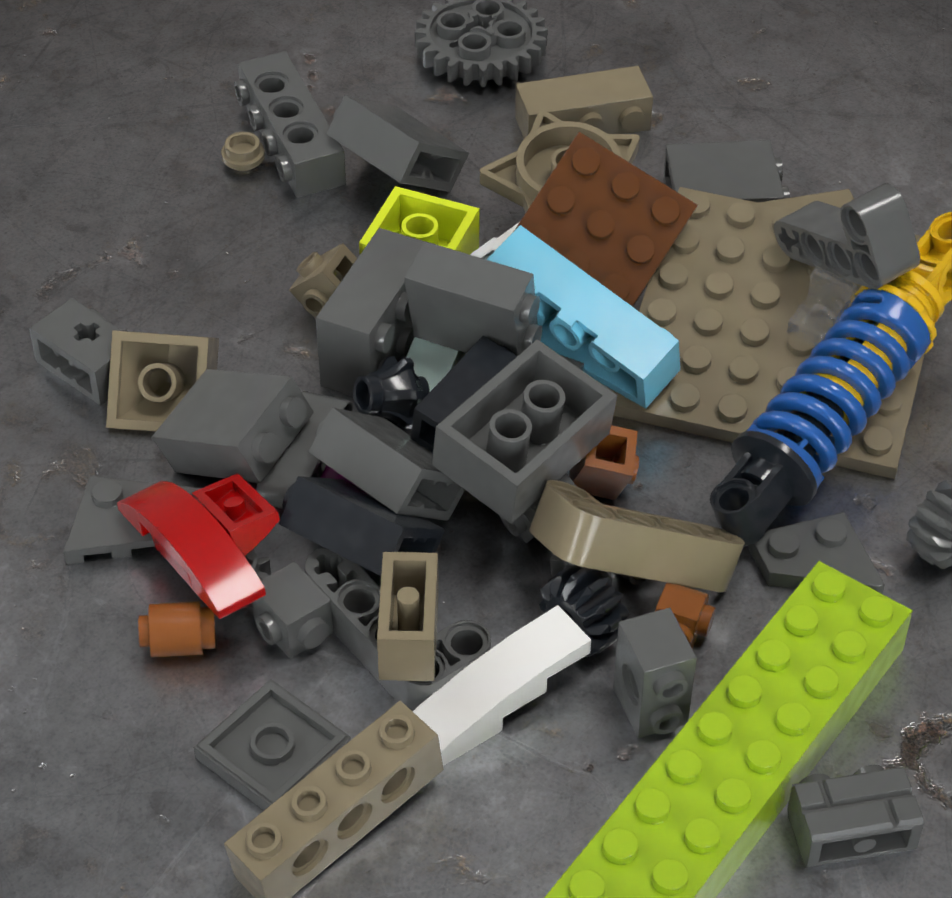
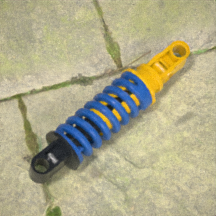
[710,212,952,547]

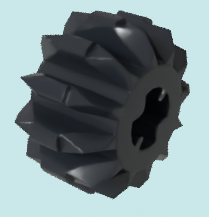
[539,565,630,657]

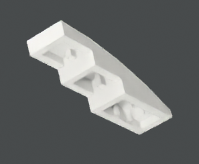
[413,605,591,766]

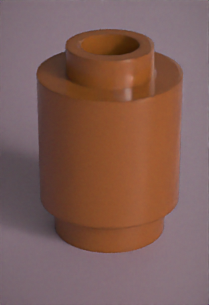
[138,601,216,658]

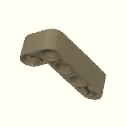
[529,480,745,592]

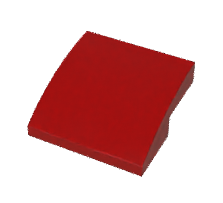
[151,473,280,588]

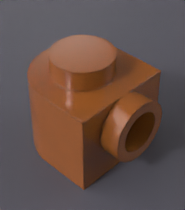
[655,583,716,649]

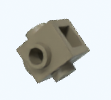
[289,243,357,319]

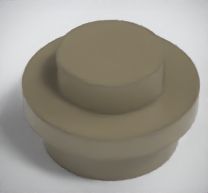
[221,132,265,171]

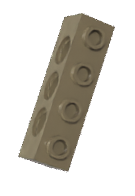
[224,700,444,898]

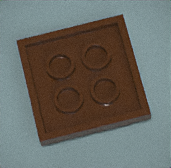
[513,132,698,307]

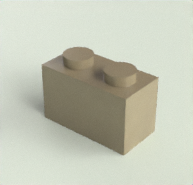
[377,552,438,681]

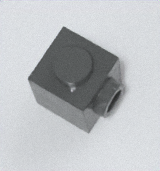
[253,561,333,659]

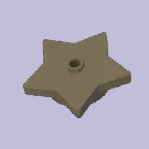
[480,110,640,213]

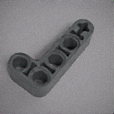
[774,183,920,289]
[305,547,491,711]

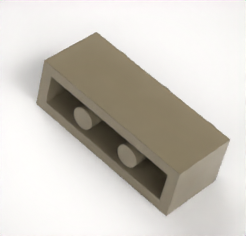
[515,66,653,138]

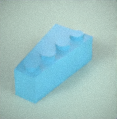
[487,225,681,409]

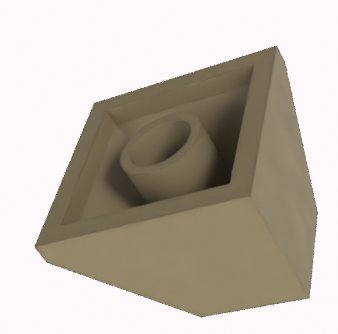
[106,330,219,431]

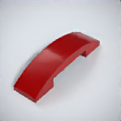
[117,481,266,619]

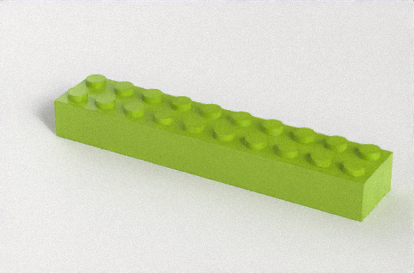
[544,561,913,898]

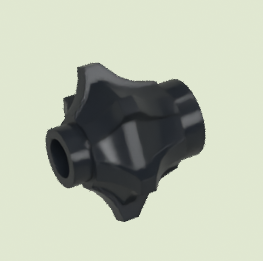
[353,356,430,429]

